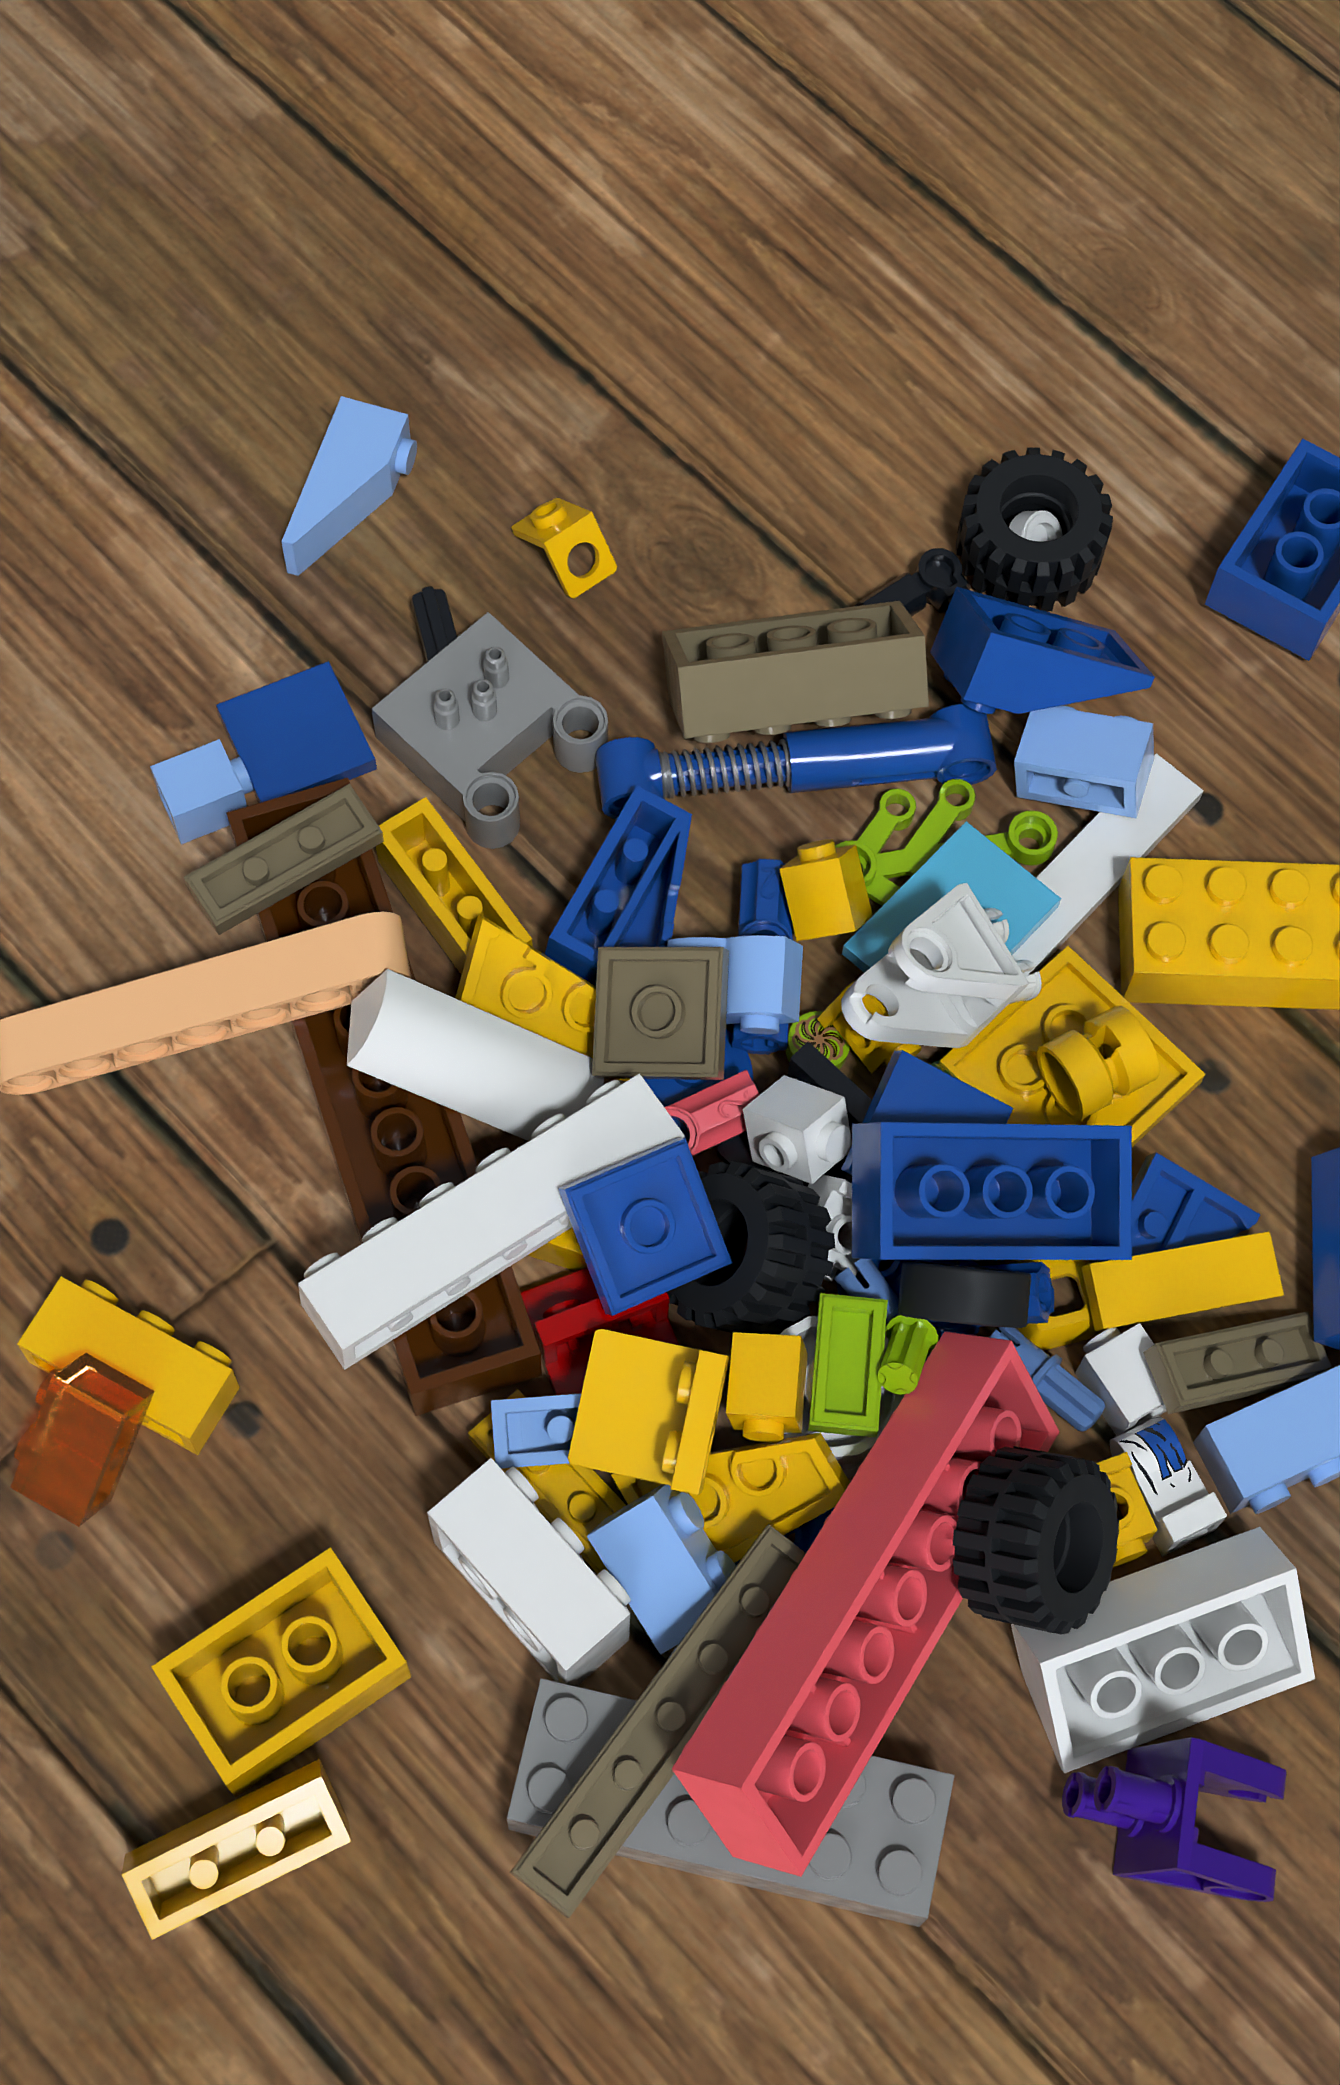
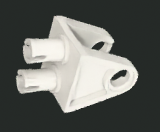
[841,883,1042,1048]

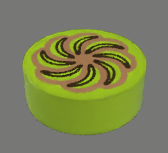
[785,1011,850,1070]

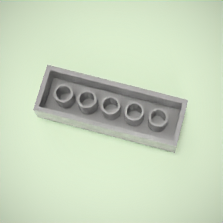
[507,1678,955,1927]

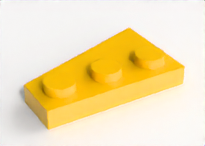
[456,913,630,1081]
[611,1432,850,1563]

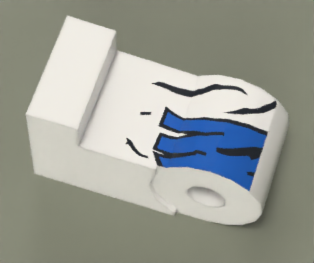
[1110,1416,1227,1557]

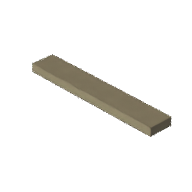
[510,1524,806,1918]

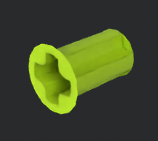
[878,1315,938,1395]

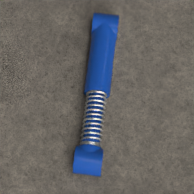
[595,704,997,819]

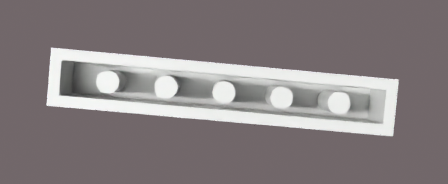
[298,1073,685,1370]

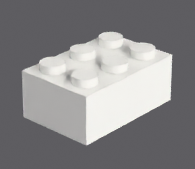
[427,1458,631,1687]

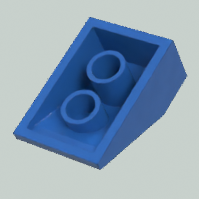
[930,587,1155,714]

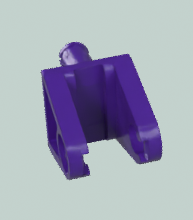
[1062,1737,1287,1902]

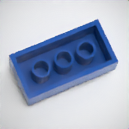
[852,1122,1132,1260]

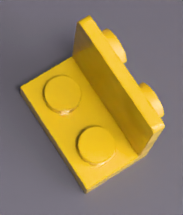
[568,1329,730,1495]

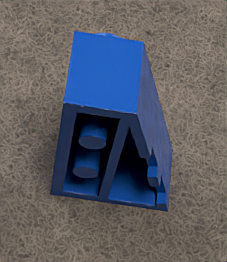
[544,785,692,986]

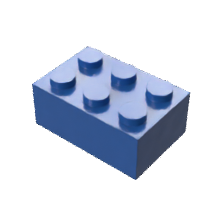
[1204,438,1340,661]

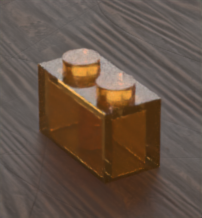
[10,1353,155,1527]

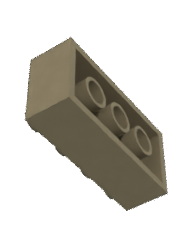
[662,601,929,743]

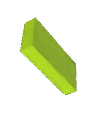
[808,1293,888,1438]

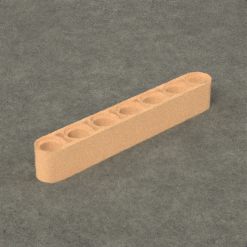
[0,912,411,1095]

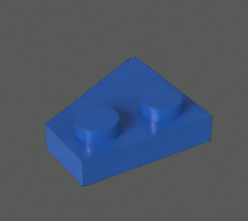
[1094,1152,1260,1263]

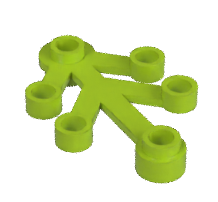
[835,779,1058,906]

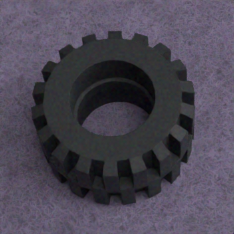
[956,447,1113,612]
[667,1161,835,1335]
[953,1446,1119,1635]

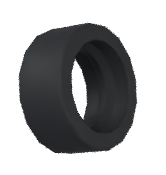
[898,1261,1031,1328]

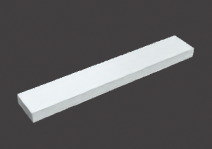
[1012,753,1204,976]

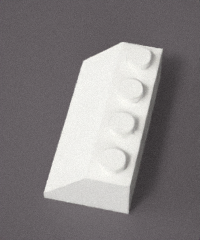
[1011,1527,1315,1773]

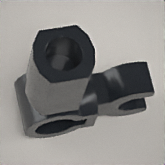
[855,548,971,617]

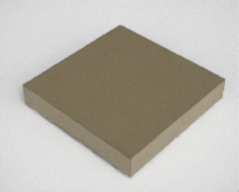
[592,947,729,1080]

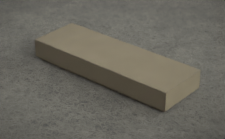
[184,784,384,935]
[1143,1312,1332,1414]

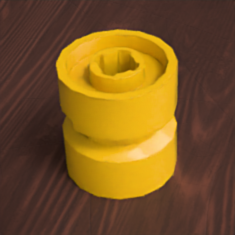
[1037,1006,1160,1120]

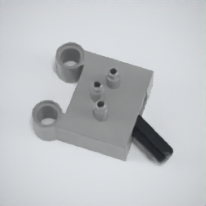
[372,586,608,849]

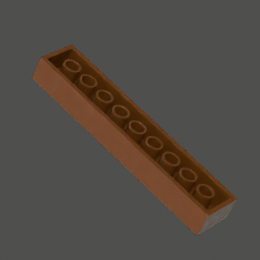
[226,778,542,1416]

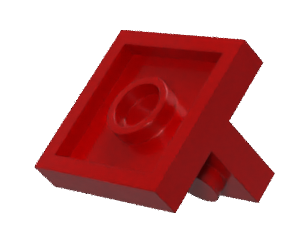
[521,1267,679,1395]

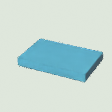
[842,821,1061,973]

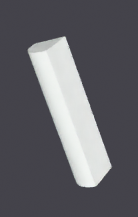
[347,969,604,1141]

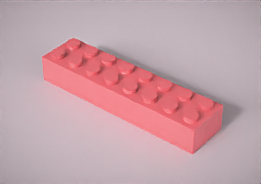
[672,1332,1060,1877]

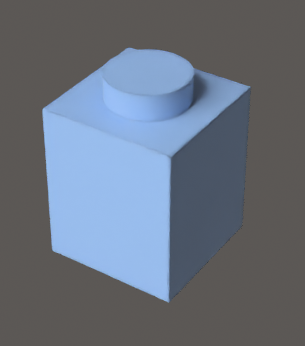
[150,739,254,845]

